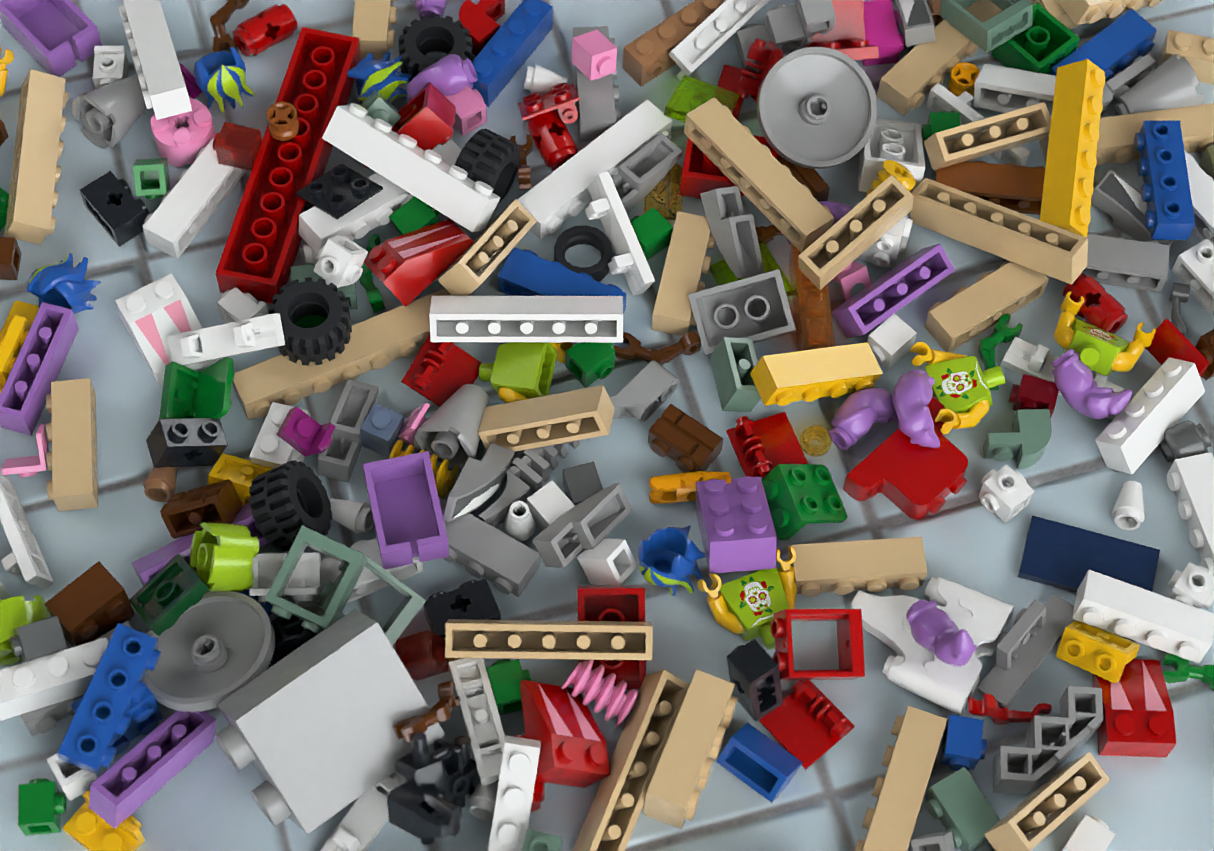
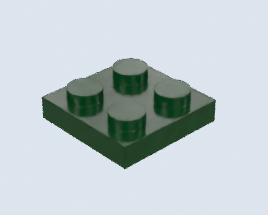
[129,554,209,637]

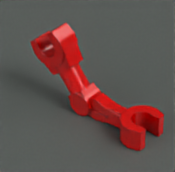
[968,694,1052,725]

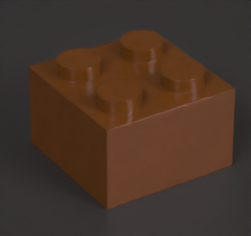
[44,561,135,647]

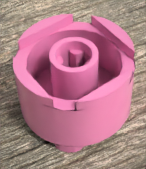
[150,98,216,167]

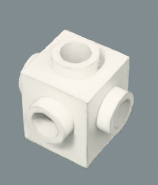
[313,236,368,288]
[978,464,1034,524]
[1167,562,1214,610]

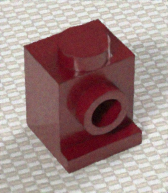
[1008,374,1059,419]

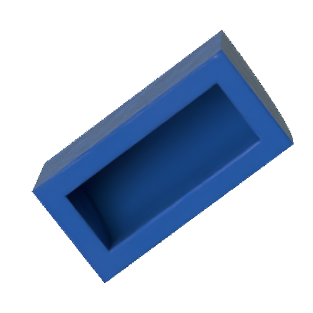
[716,723,803,803]

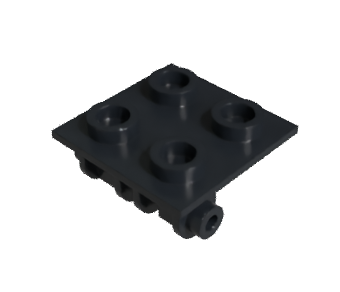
[296,163,383,219]

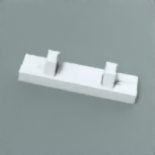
[926,83,1030,166]
[585,171,655,296]
[167,313,285,366]
[1000,336,1125,420]
[0,471,54,590]
[449,658,505,786]
[320,771,406,851]

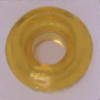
[800,425,832,457]

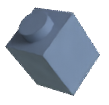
[360,403,405,458]

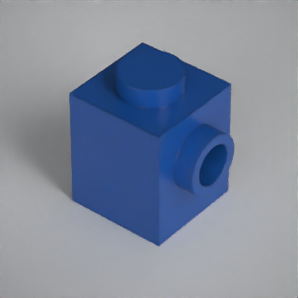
[940,714,987,771]

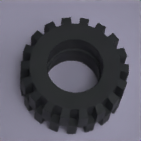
[398,14,473,84]
[455,128,521,205]
[268,277,352,366]
[249,460,332,552]

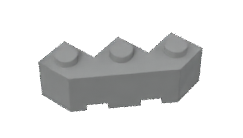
[736,0,836,71]
[993,686,1103,795]

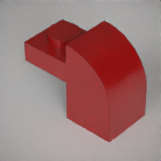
[459,0,505,57]

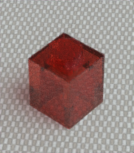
[213,122,262,171]
[396,630,449,681]

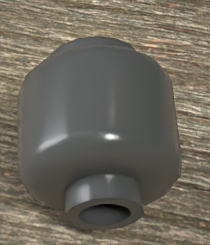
[1160,420,1211,462]

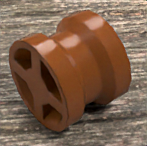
[266,102,299,141]

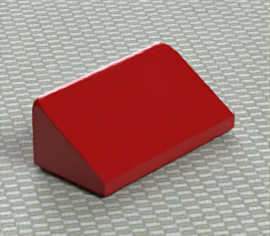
[1145,319,1209,378]

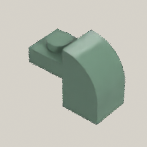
[983,409,1052,470]

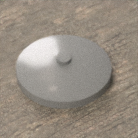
[757,47,877,169]
[143,591,276,712]

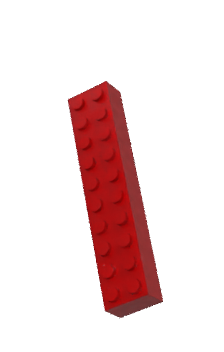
[215,27,362,303]

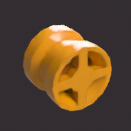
[948,62,980,97]

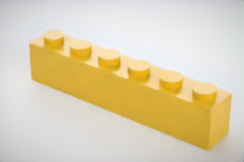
[1040,59,1105,237]

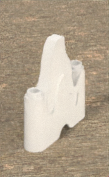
[851,577,1015,716]

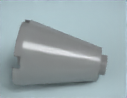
[1115,54,1204,116]
[71,74,147,149]
[413,384,489,472]

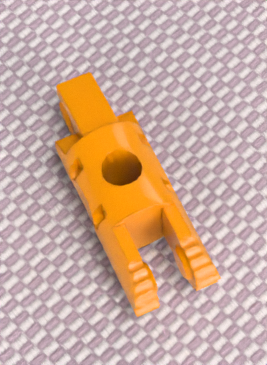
[649,471,732,504]

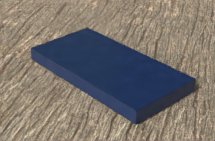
[1018,515,1160,593]

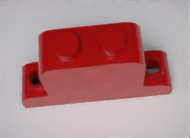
[843,397,968,519]

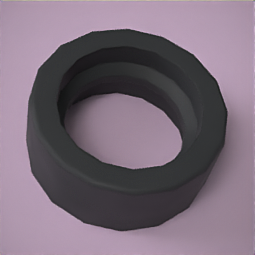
[554,225,612,282]

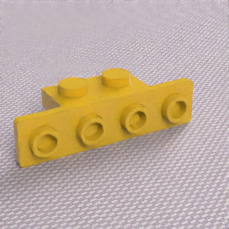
[0,301,39,394]

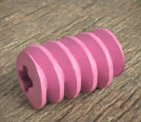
[561,660,638,728]

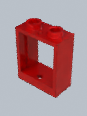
[771,609,865,680]

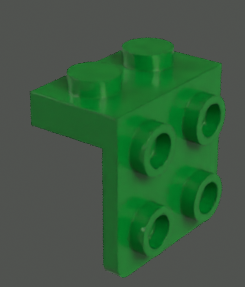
[159,357,234,419]
[762,464,848,540]

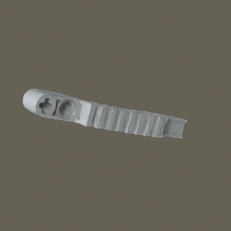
[479,360,680,527]

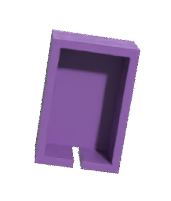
[0,0,102,77]
[363,451,449,569]
[696,476,777,574]

